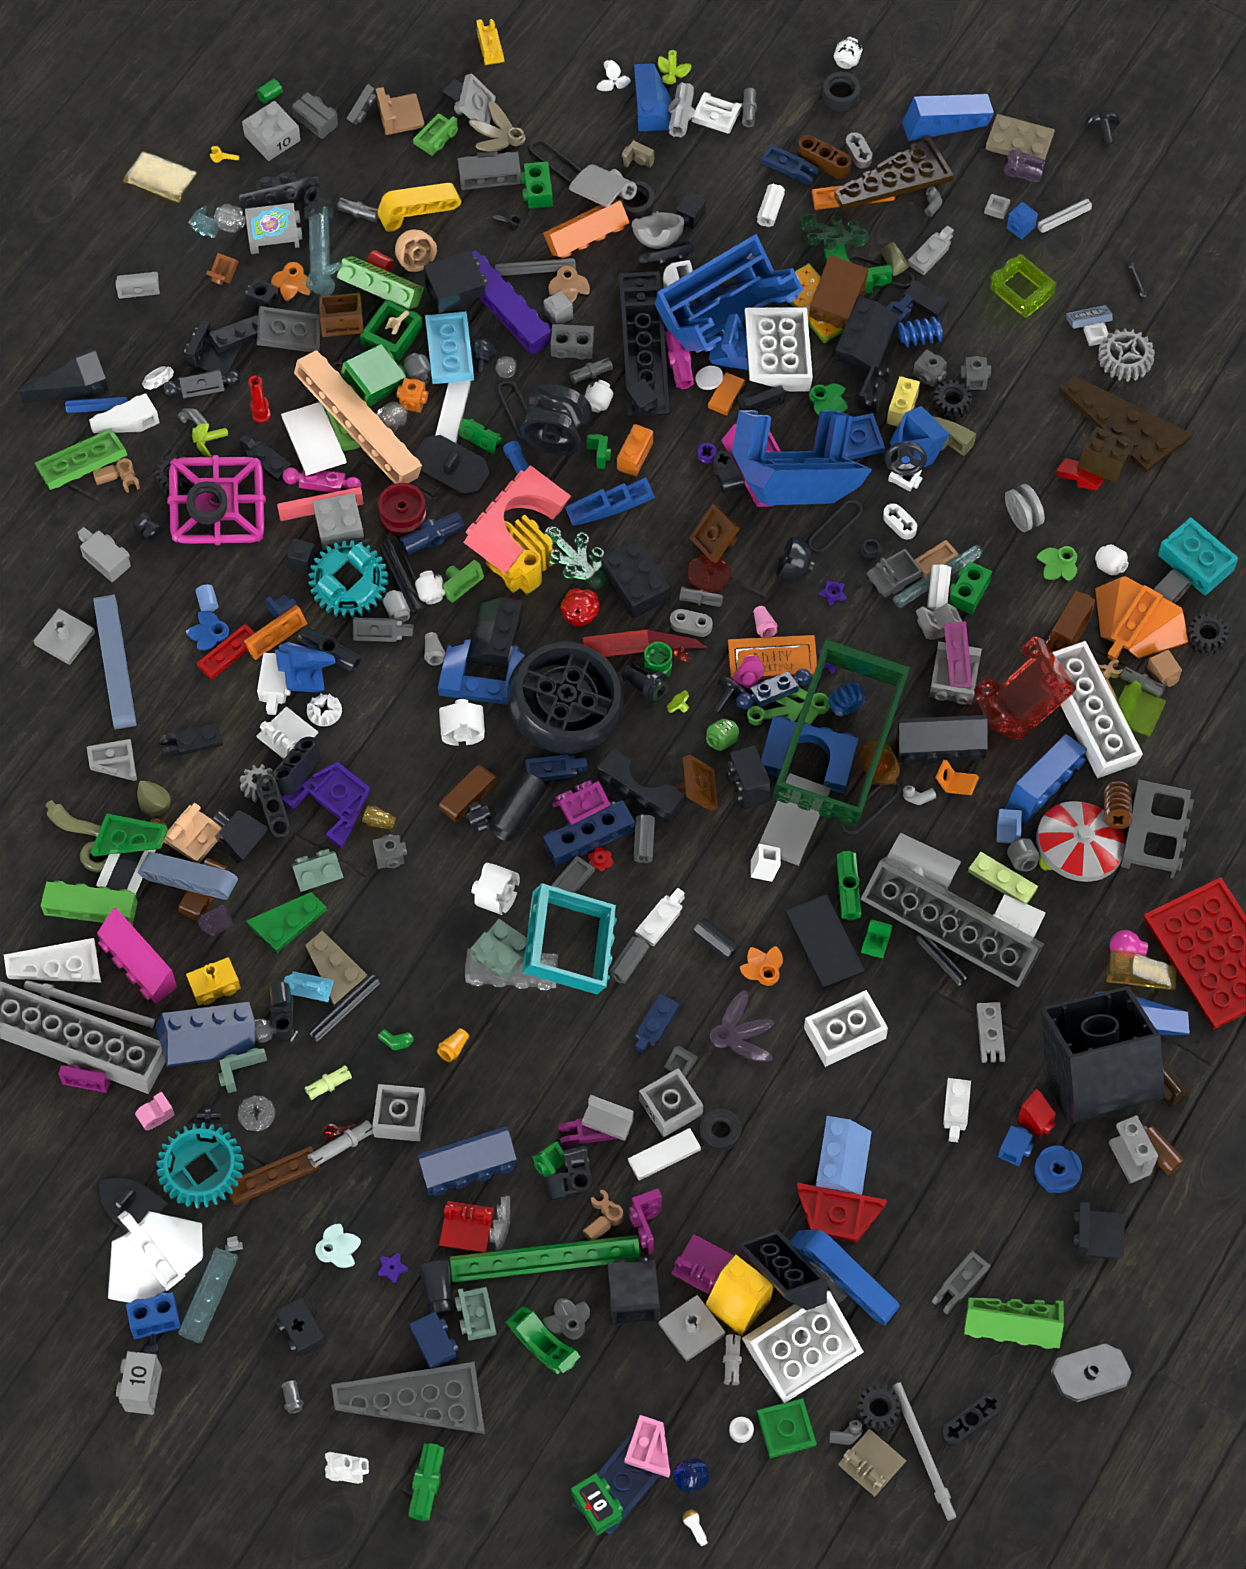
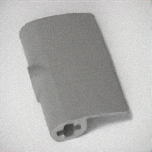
[569,164,637,208]
[888,833,961,889]

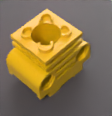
[486,515,553,596]

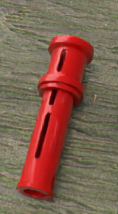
[248,376,271,423]

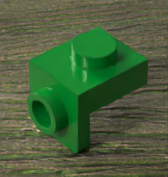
[587,434,611,469]
[861,920,892,959]
[532,1141,565,1176]

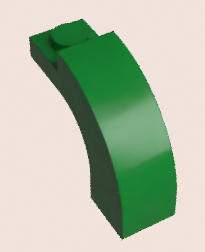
[824,244,892,294]
[506,1306,580,1374]

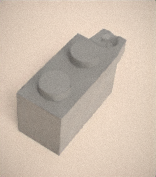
[78,527,131,582]

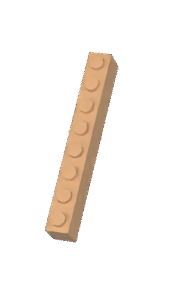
[294,350,422,484]

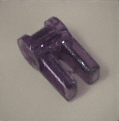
[1004,150,1046,182]

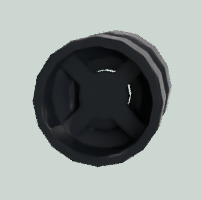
[133,512,163,542]

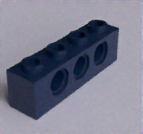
[543,800,635,868]

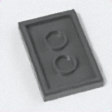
[257,306,321,352]

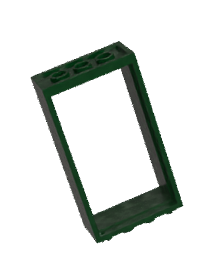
[773,639,910,825]

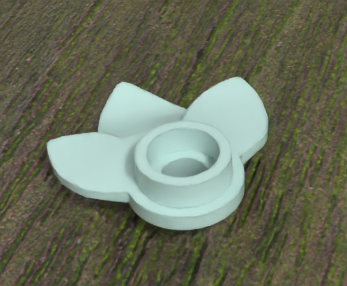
[315,1224,361,1268]

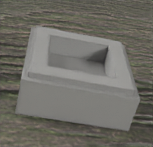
[984,194,1010,219]

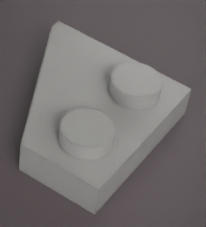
[87,739,137,781]

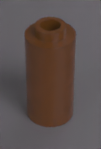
[1143,1125,1185,1176]

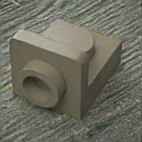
[622,141,654,168]

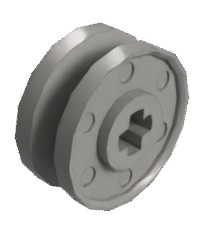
[1005,484,1045,532]

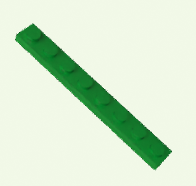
[450,1235,640,1282]

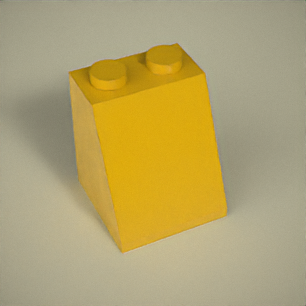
[705,1255,773,1336]

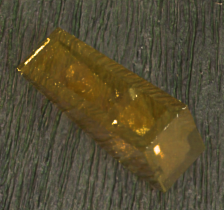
[1106,951,1176,990]

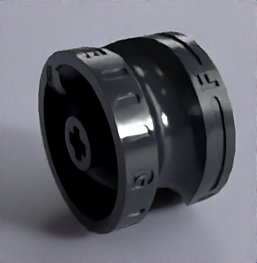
[520,384,592,455]

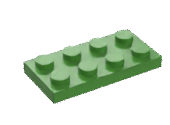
[35,429,127,490]

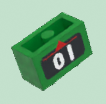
[571,1474,624,1536]

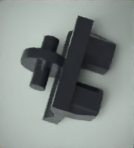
[186,1106,231,1143]

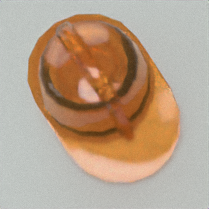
[859,740,900,785]

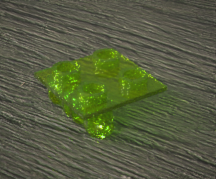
[1117,682,1166,737]

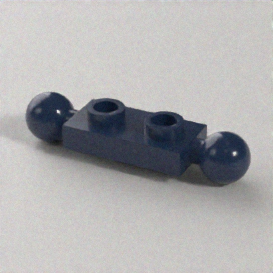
[736,669,812,710]

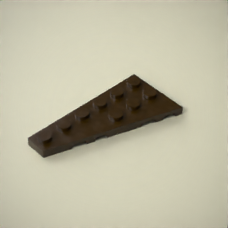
[834,135,954,210]

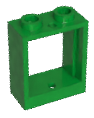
[360,299,422,364]

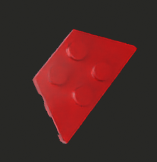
[797,1183,887,1243]

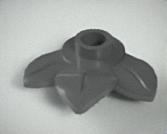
[543,1298,590,1340]

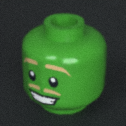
[706,718,739,751]

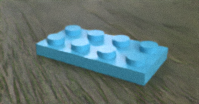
[425,312,474,384]

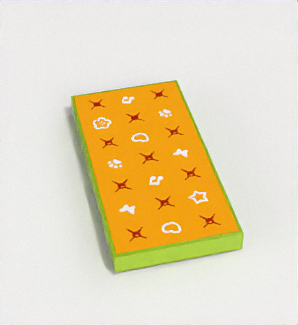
[789,264,844,343]

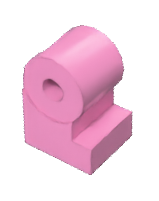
[135,1092,175,1130]

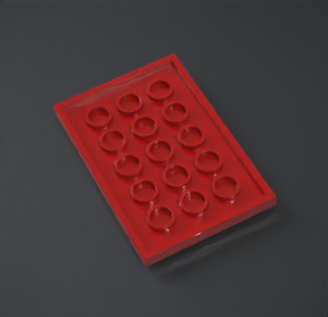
[1143,877,1246,1030]

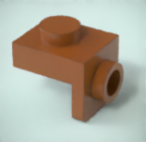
[206,253,239,285]

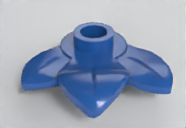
[186,611,229,650]

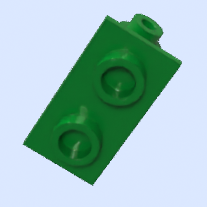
[458,418,503,454]

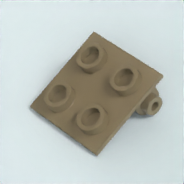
[838,1429,906,1497]

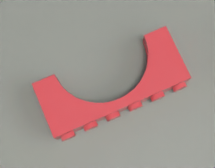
[464,465,571,574]

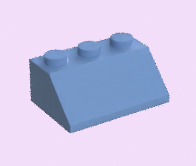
[816,1116,872,1195]

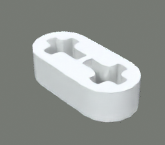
[883,504,917,540]

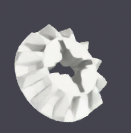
[142,366,174,390]
[307,693,342,726]

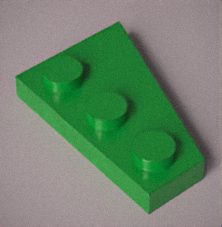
[91,814,169,856]
[246,892,327,953]

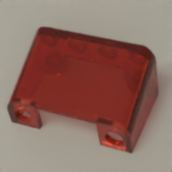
[974,635,1076,740]

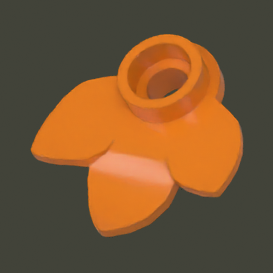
[271,262,311,301]
[740,946,783,986]

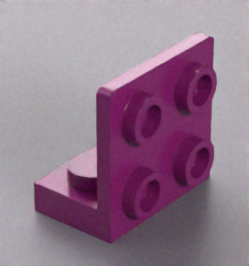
[551,780,610,825]
[59,1064,111,1093]
[629,1189,662,1254]

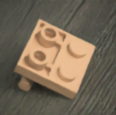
[164,803,221,863]

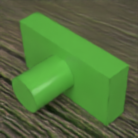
[442,560,484,603]

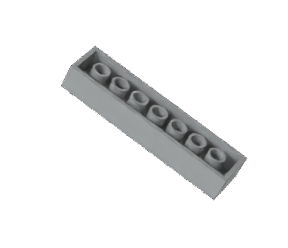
[0,981,165,1094]

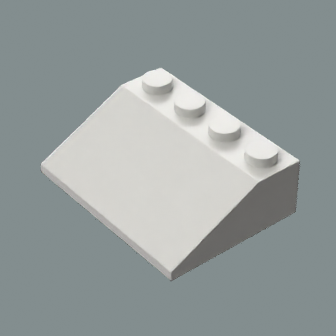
[745,308,813,391]
[742,1290,863,1403]

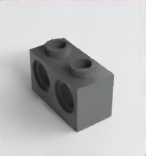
[551,324,594,359]

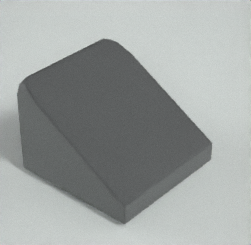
[664,1046,698,1077]

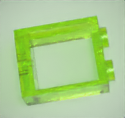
[990,254,1056,318]

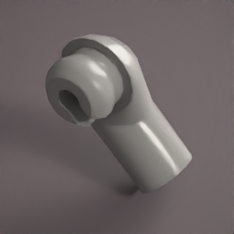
[903,785,936,805]

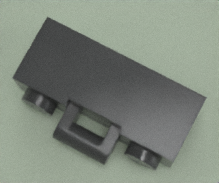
[458,151,521,190]

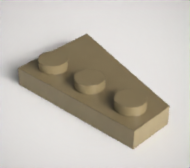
[306,931,368,1007]

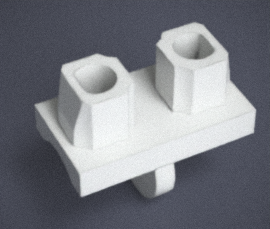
[325,1452,369,1484]

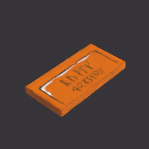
[728,635,817,680]

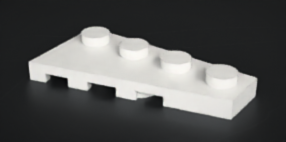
[4,938,101,982]

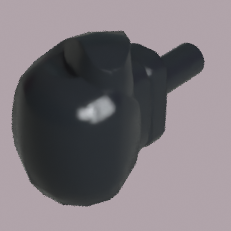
[474,338,497,374]

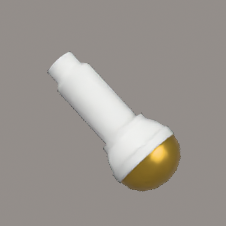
[683,1510,708,1546]

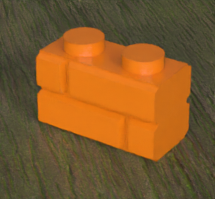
[617,425,653,476]

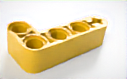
[377,183,461,232]

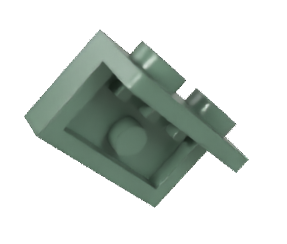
[291,849,343,892]
[455,1287,496,1341]

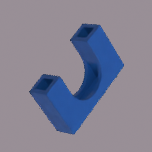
[761,716,859,793]

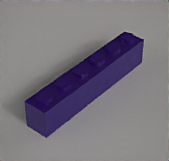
[472,250,552,355]

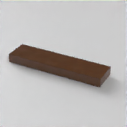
[229,1146,320,1206]

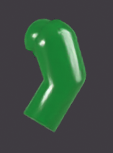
[378,1029,414,1050]

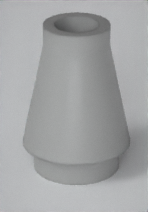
[424,632,446,665]

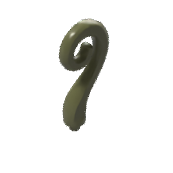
[45,800,109,873]

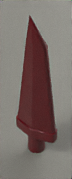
[645,629,707,649]

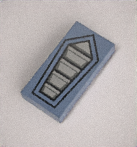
[1066,305,1113,329]

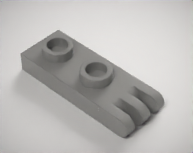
[977,1002,1005,1063]

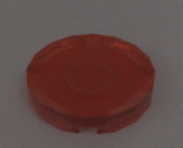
[688,554,730,593]

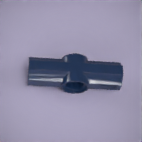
[399,512,465,555]

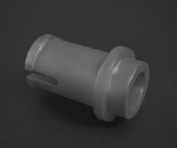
[281,1381,304,1413]

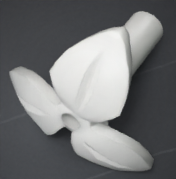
[597,60,630,91]

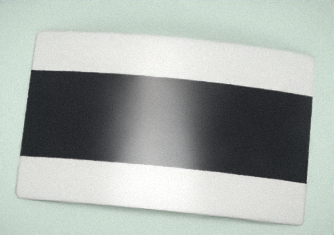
[96,849,156,895]

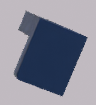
[266,595,296,619]

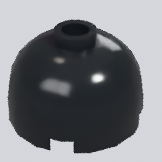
[776,537,815,581]

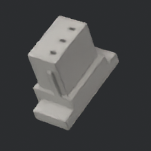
[225,1236,243,1252]

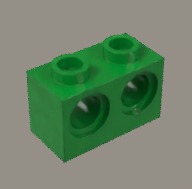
[521,162,553,209]
[948,561,992,615]

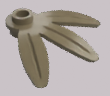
[469,101,525,152]

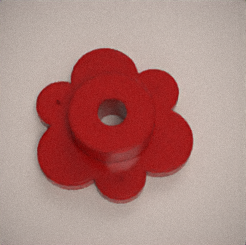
[588,847,613,871]

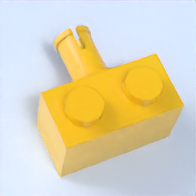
[186,957,241,1006]

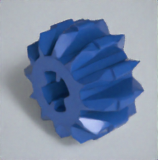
[828,682,866,717]

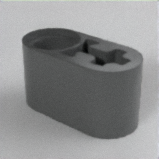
[1154,569,1192,604]

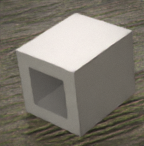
[544,291,573,325]

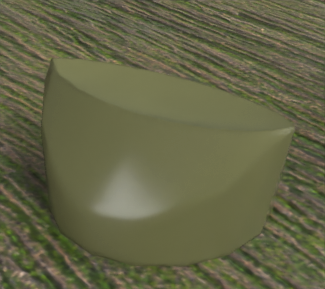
[881,242,909,276]
[137,781,171,817]

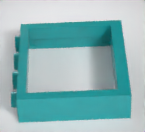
[522,883,617,994]

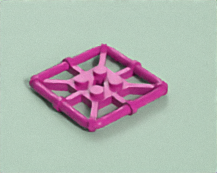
[167,455,266,545]

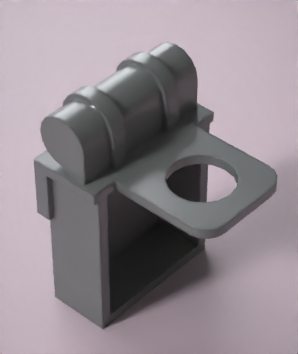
[867,549,922,597]

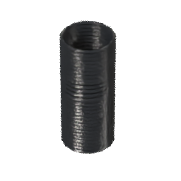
[489,773,546,841]

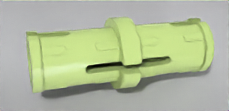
[304,1065,352,1100]

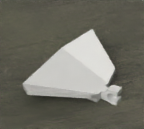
[108,1211,203,1303]

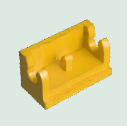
[476,19,504,65]

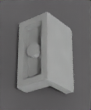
[116,272,160,299]
[582,1095,634,1141]

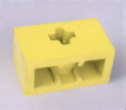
[887,376,920,427]

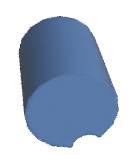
[196,584,219,613]

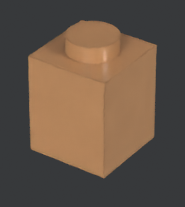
[1147,650,1182,687]

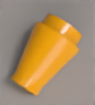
[437,1029,469,1062]

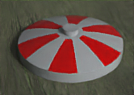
[1036,801,1126,882]

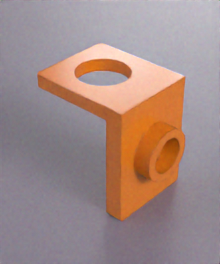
[936,760,979,795]

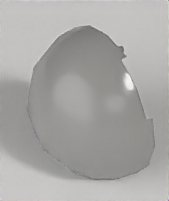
[632,211,684,249]

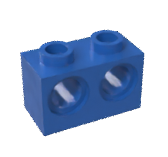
[126,1292,181,1339]

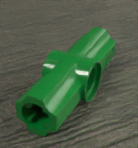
[836,851,861,920]
[409,1443,444,1521]

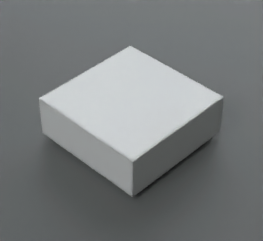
[1083,323,1108,346]

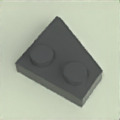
[347,84,377,125]

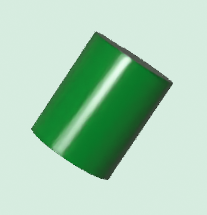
[256,79,283,104]

